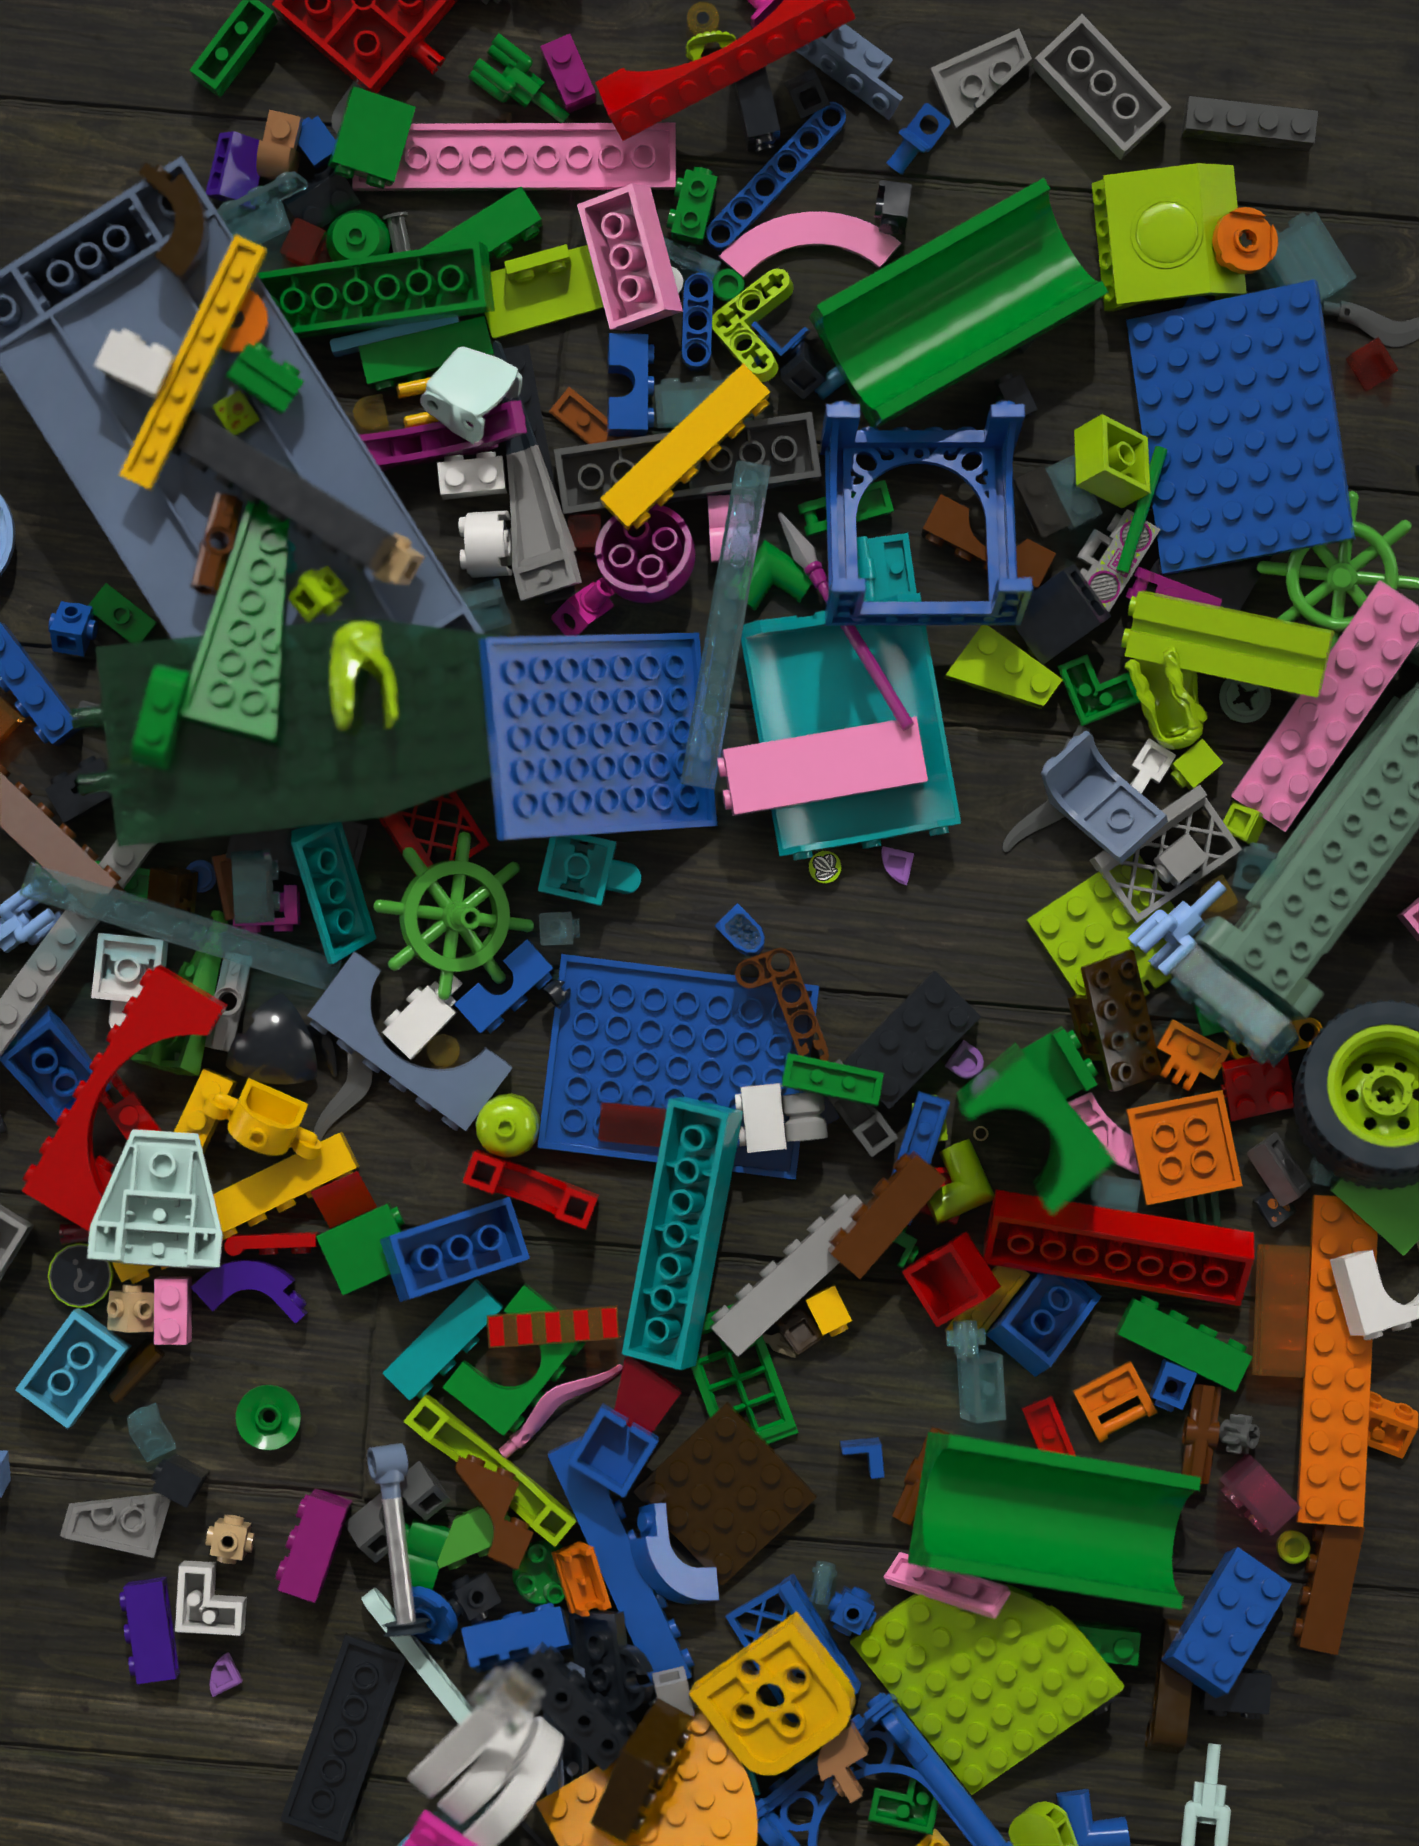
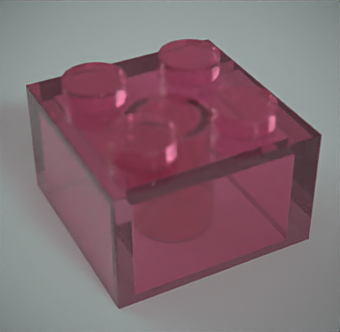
[1219,1454,1301,1535]

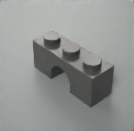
[826,1058,898,1157]
[344,1461,451,1563]

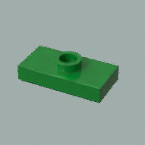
[88,583,158,649]

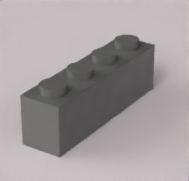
[1181,96,1318,151]

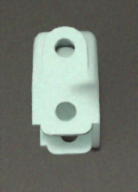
[420,347,523,443]

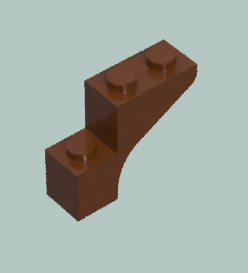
[456,1454,534,1571]

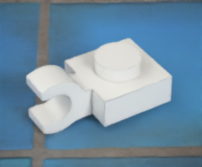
[1130,738,1176,793]

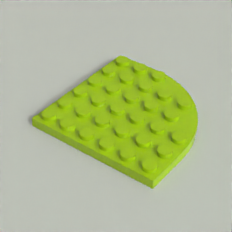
[850,1582,1124,1795]

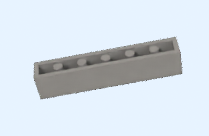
[710,1194,862,1357]

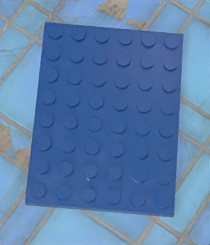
[1126,279,1355,575]
[479,633,717,840]
[537,954,819,1180]

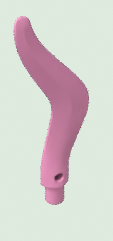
[499,1364,623,1459]

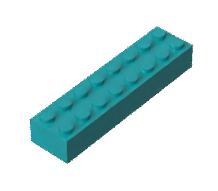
[622,1097,743,1370]

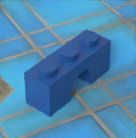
[607,333,654,437]
[454,939,554,1034]

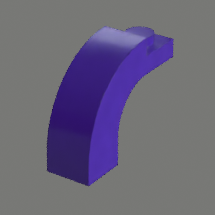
[191,1259,308,1324]

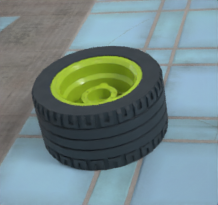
[1293,1000,1419,1190]

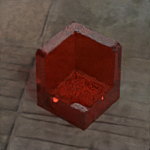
[280,218,327,266]
[1346,337,1398,391]
[568,514,601,552]

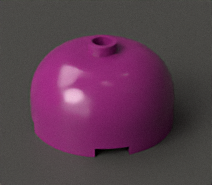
[595,504,695,603]

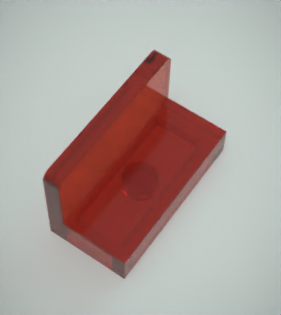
[598,1102,667,1147]

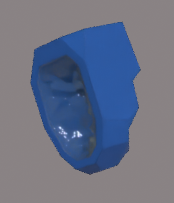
[715,903,765,956]

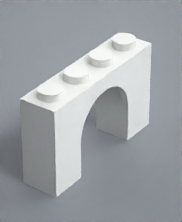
[1330,1240,1419,1340]

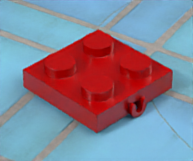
[1221,1048,1294,1122]

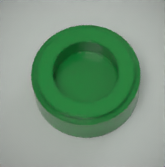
[712,269,744,303]

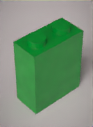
[328,86,416,189]
[316,1202,405,1295]

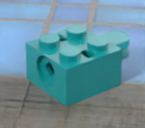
[538,835,641,906]

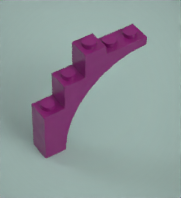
[359,400,527,472]

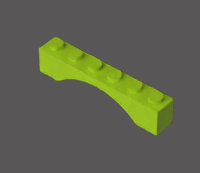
[403,1393,577,1547]

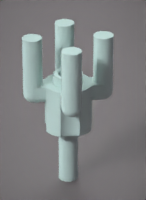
[1181,1743,1231,1846]

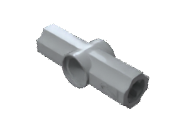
[204,951,253,1052]

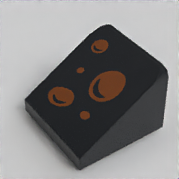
[1253,1190,1297,1229]

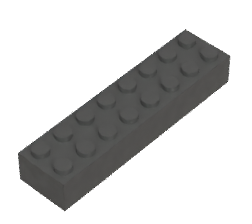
[554,412,821,518]

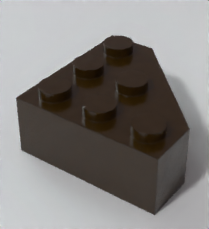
[590,1698,693,1842]

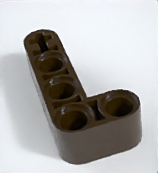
[1145,1618,1192,1754]

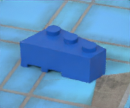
[461,1603,572,1673]

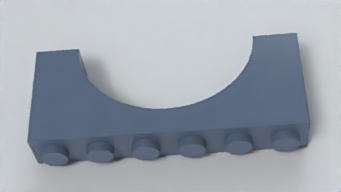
[308,951,512,1131]

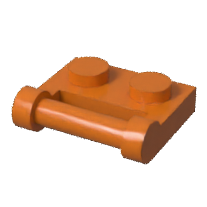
[1073,1361,1157,1443]

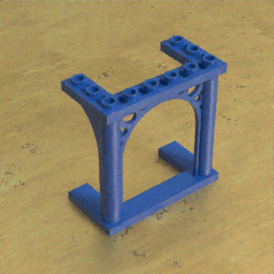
[820,401,1032,626]

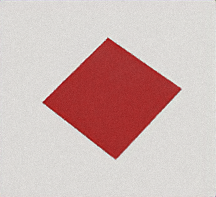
[310,1171,377,1228]

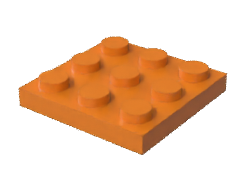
[1126,1090,1243,1205]

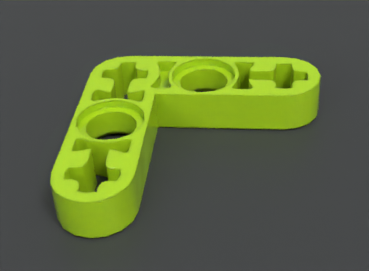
[712,269,794,382]

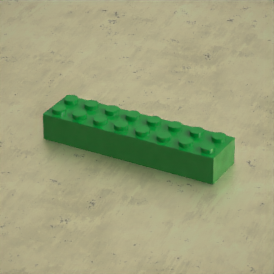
[257,241,495,339]

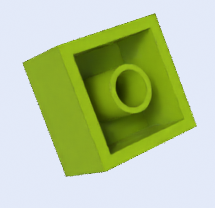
[1074,414,1150,508]

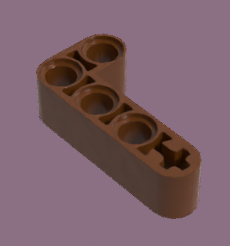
[735,948,829,1061]

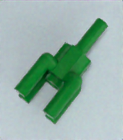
[468,33,570,123]

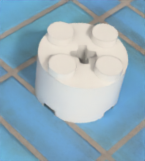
[459,510,513,578]

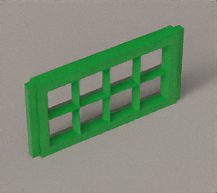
[691,1303,799,1444]

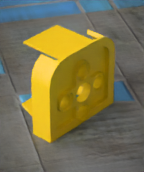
[689,1611,855,1775]

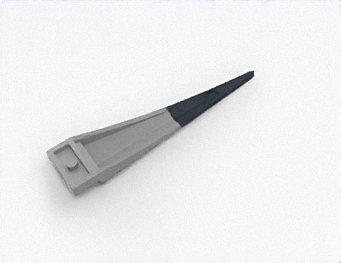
[493,341,582,601]

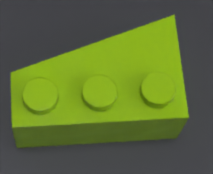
[944,625,1063,709]

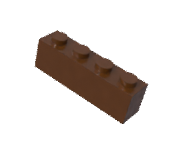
[828,1150,946,1279]
[1292,1524,1365,1655]

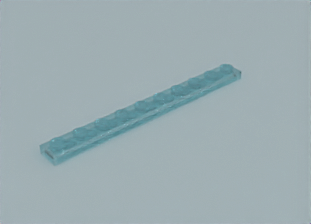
[680,461,771,789]
[20,862,342,990]

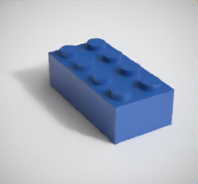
[380,1197,530,1302]
[1161,1547,1292,1698]

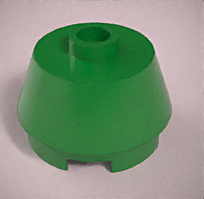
[326,209,391,262]

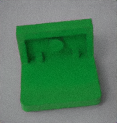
[1021,1026,1098,1099]

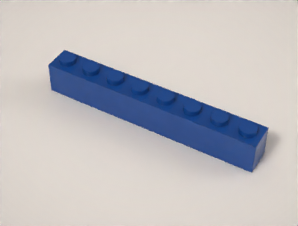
[548,1436,695,1692]

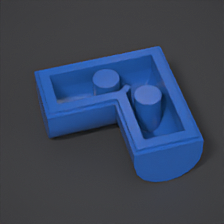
[1056,1789,1130,1846]

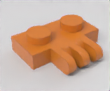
[1156,1019,1230,1091]

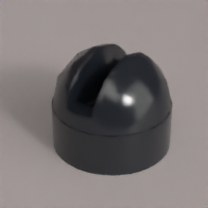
[543,980,571,1009]

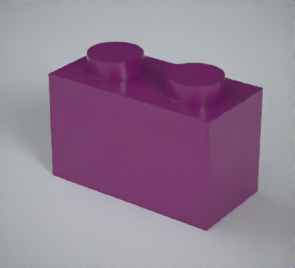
[540,34,597,113]

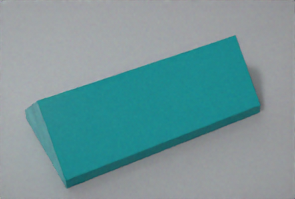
[291,818,376,964]

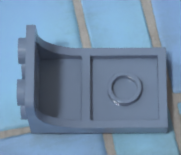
[1041,731,1168,864]

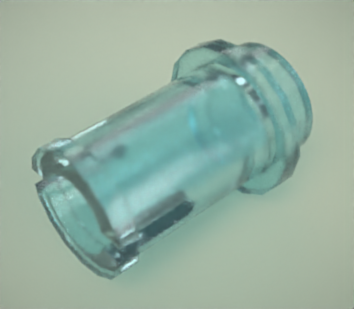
[809,1561,837,1605]

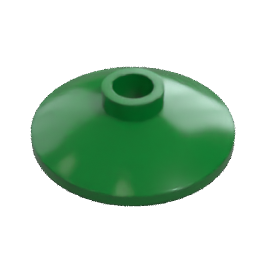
[235,1385,301,1450]

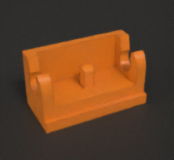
[551,1541,612,1617]

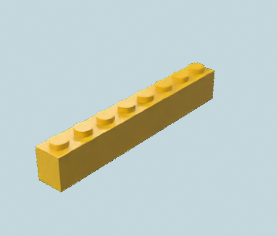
[112,1132,359,1284]

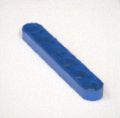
[706,102,846,250]

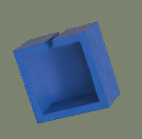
[567,1403,659,1498]

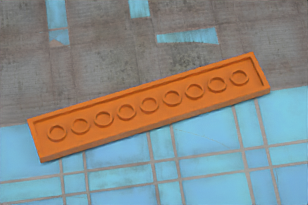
[1296,1195,1378,1527]

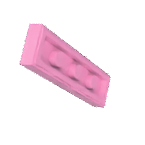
[884,1552,1011,1619]

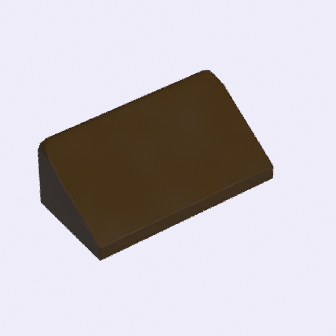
[105,1338,165,1403]

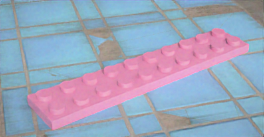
[352,123,676,191]

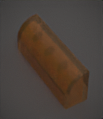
[1252,1244,1310,1378]

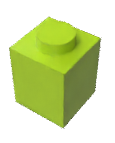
[1170,738,1223,790]

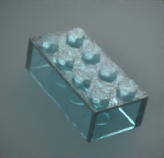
[1167,940,1300,1068]

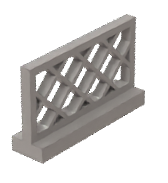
[1089,785,1242,924]

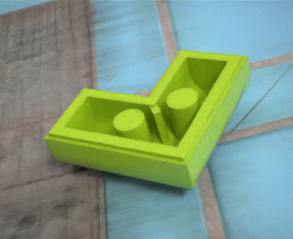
[927,1139,994,1225]

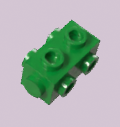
[666,167,718,246]

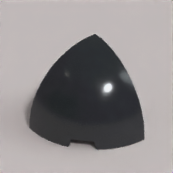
[226,993,317,1084]

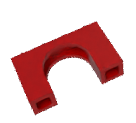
[462,1149,599,1229]

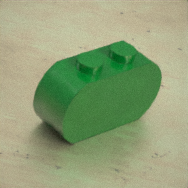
[131,664,191,770]

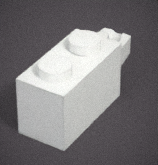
[382,975,463,1059]

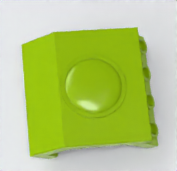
[1092,163,1247,311]

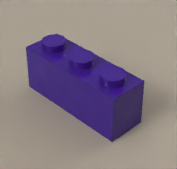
[119,1577,180,1684]

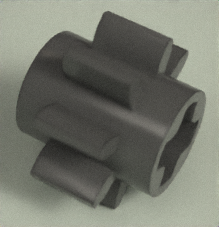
[1219,1414,1260,1454]

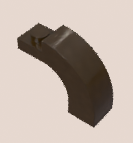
[138,162,209,283]

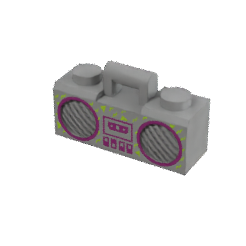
[1077,509,1160,612]

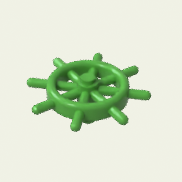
[1257,491,1419,650]
[374,832,534,1000]

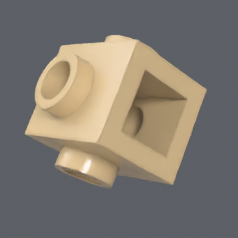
[372,533,425,585]
[107,1284,154,1333]
[206,1515,255,1564]

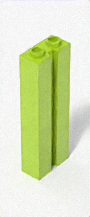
[1121,590,1334,698]

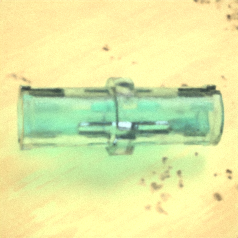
[663,236,721,280]

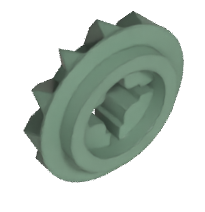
[1218,678,1271,723]

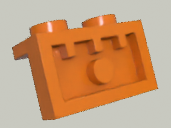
[1367,1391,1418,1459]

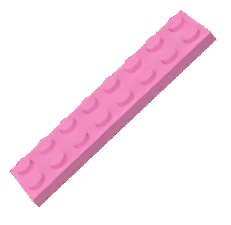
[1231,580,1419,832]

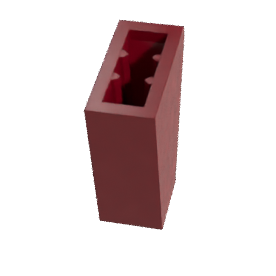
[614,1356,681,1432]

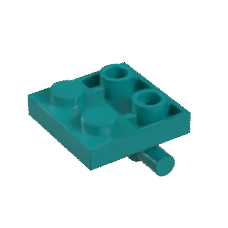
[857,533,917,602]

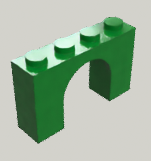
[442,1283,586,1436]

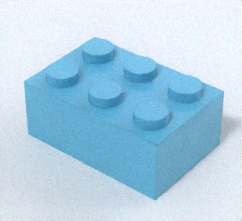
[15,1308,131,1429]

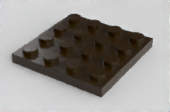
[633,1401,817,1586]

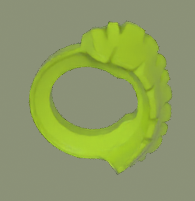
[685,30,737,61]

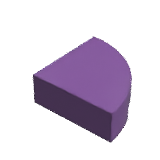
[881,846,914,885]
[209,1652,243,1697]

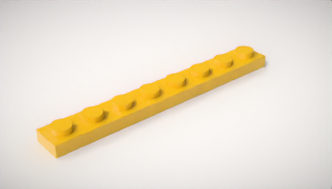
[119,235,268,491]

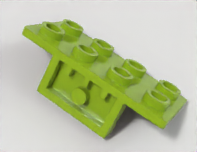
[485,244,604,339]

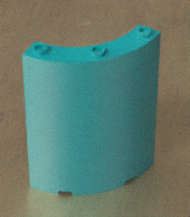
[739,593,961,861]

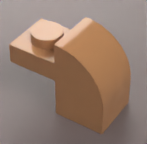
[256,110,303,185]
[818,1720,869,1803]

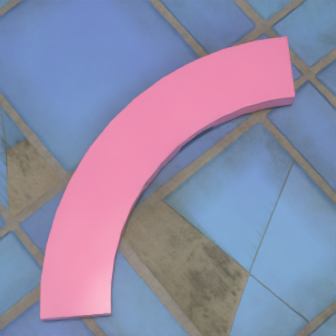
[719,212,901,279]
[1067,1092,1139,1174]

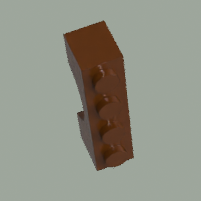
[921,494,1056,591]

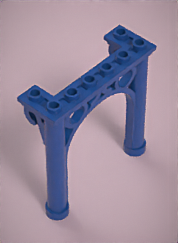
[754,1693,1014,1846]

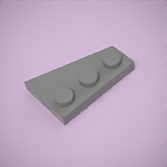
[929,29,1032,129]
[60,1494,170,1558]

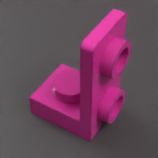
[233,885,301,933]

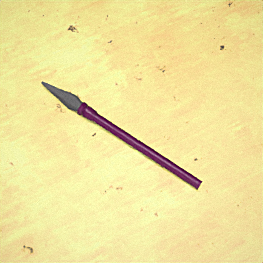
[778,512,914,730]

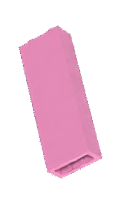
[717,717,928,816]

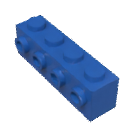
[0,622,84,747]

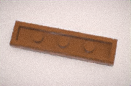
[549,387,631,444]

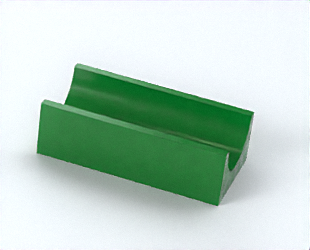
[809,178,1108,429]
[956,1043,1115,1214]
[908,1432,1201,1610]

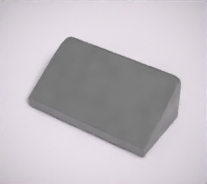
[1247,1132,1311,1206]

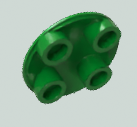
[512,1540,565,1605]

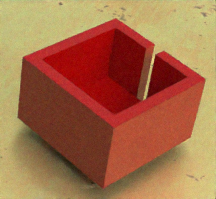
[902,1232,1001,1327]

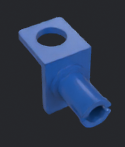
[886,103,951,175]
[747,321,811,366]

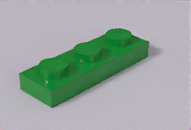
[780,1053,884,1106]

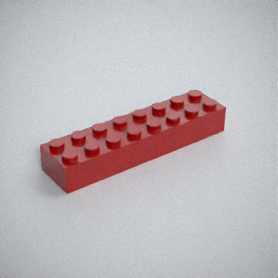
[983,1189,1254,1306]

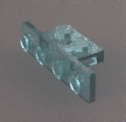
[216,172,308,245]

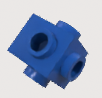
[48,601,98,657]
[827,1586,877,1636]

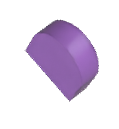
[944,1040,984,1079]

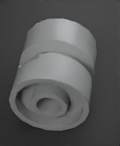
[781,1092,828,1141]

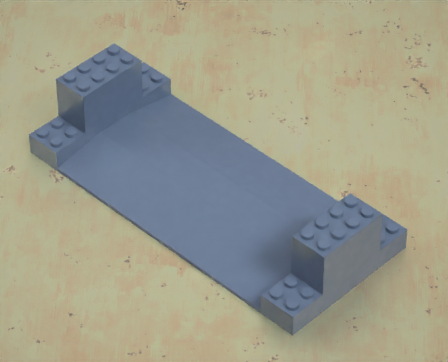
[0,156,487,804]

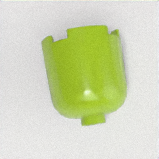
[476,1093,540,1158]

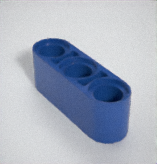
[682,273,713,372]

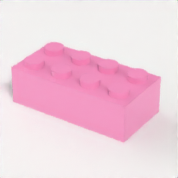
[577,184,683,331]

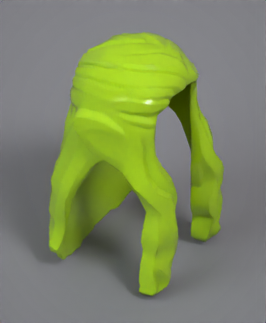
[330,622,398,731]
[1124,647,1208,750]

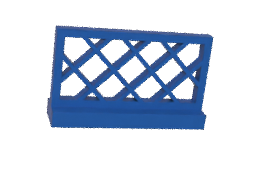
[725,1573,861,1723]

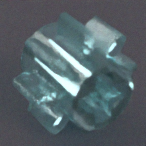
[946,1320,986,1355]

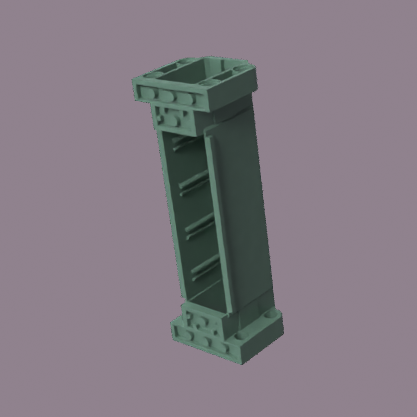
[1192,640,1419,1020]

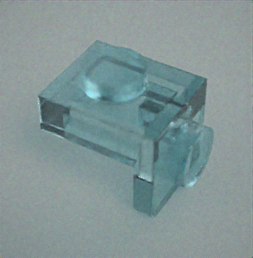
[539,912,580,946]
[127,1403,176,1462]

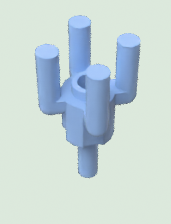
[1127,881,1227,977]
[0,882,63,953]

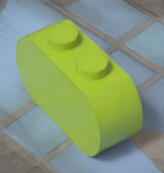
[1008,1801,1078,1846]

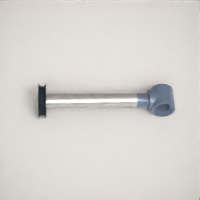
[367,1443,432,1637]

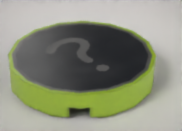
[48,1242,114,1308]

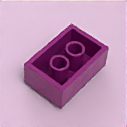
[275,1488,352,1603]

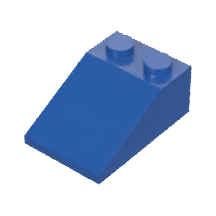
[0,1005,111,1122]
[986,1272,1102,1377]

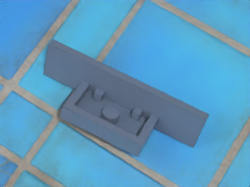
[795,24,903,120]

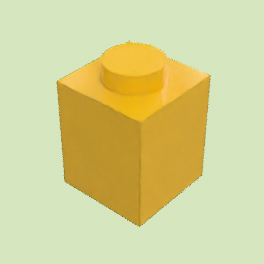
[805,1284,852,1337]

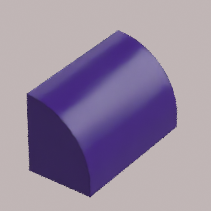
[206,131,260,206]

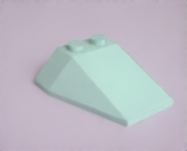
[87,1129,223,1268]

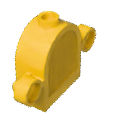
[202,1078,322,1160]

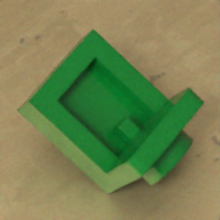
[893,1226,920,1268]

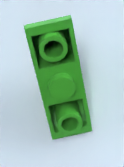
[437,1505,530,1570]

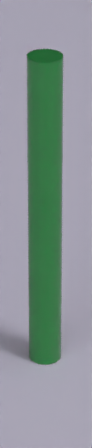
[1116,446,1168,574]

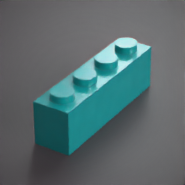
[382,1279,504,1401]

